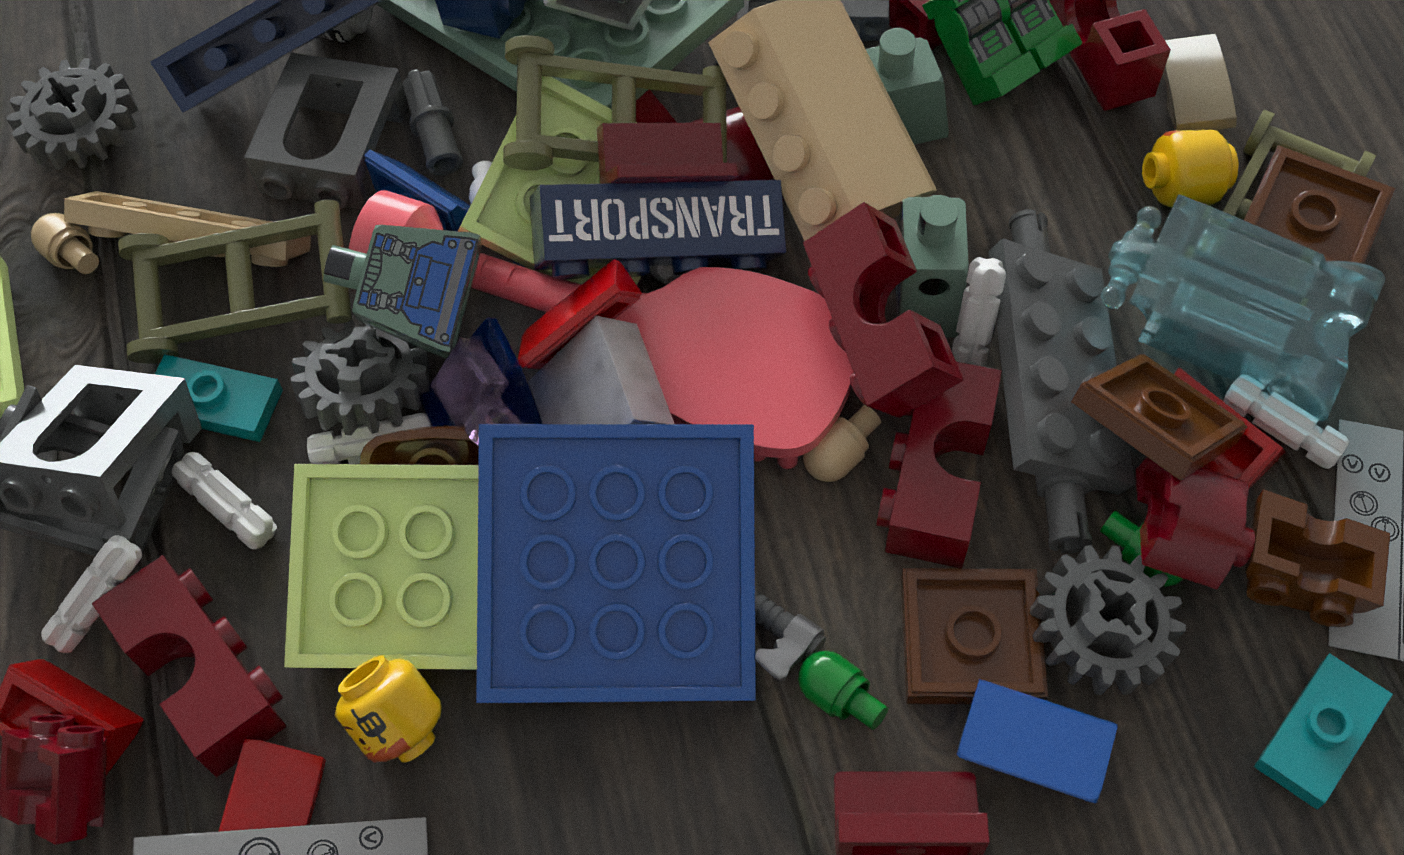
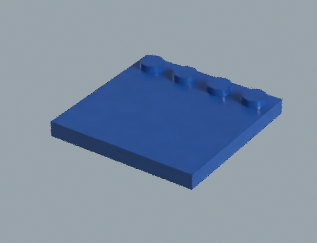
[476,424,756,703]

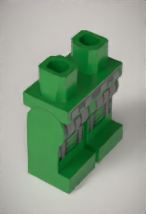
[922,0,1083,106]

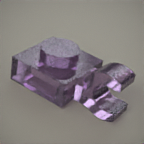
[430,338,521,445]

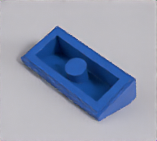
[364,150,471,231]
[957,679,1118,803]

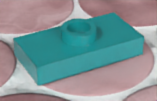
[155,354,283,442]
[1253,653,1393,810]

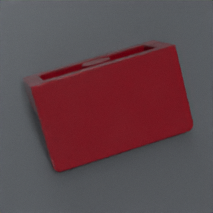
[597,123,739,184]
[833,771,990,855]

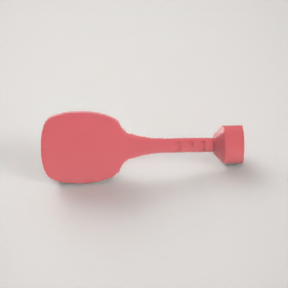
[349,190,854,469]

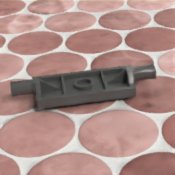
[988,209,1135,553]

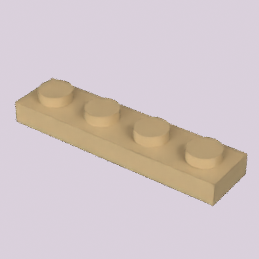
[64,191,311,267]

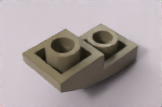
[1163,34,1237,131]

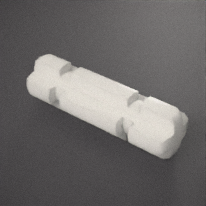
[952,257,1006,367]
[1223,374,1349,469]
[307,413,432,464]
[172,452,277,549]
[41,535,142,653]

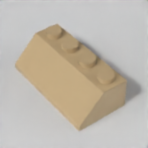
[708,0,937,241]

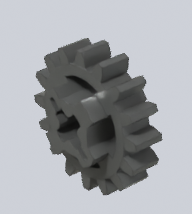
[6,58,138,170]
[290,320,431,435]
[1030,545,1186,695]

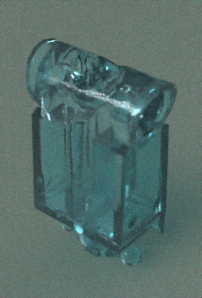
[1100,194,1386,422]

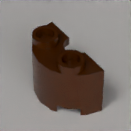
[1246,489,1391,627]

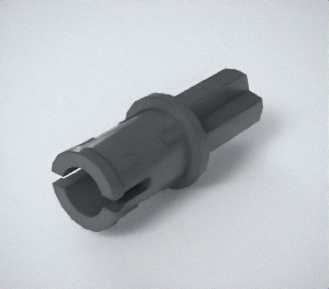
[402,69,463,176]

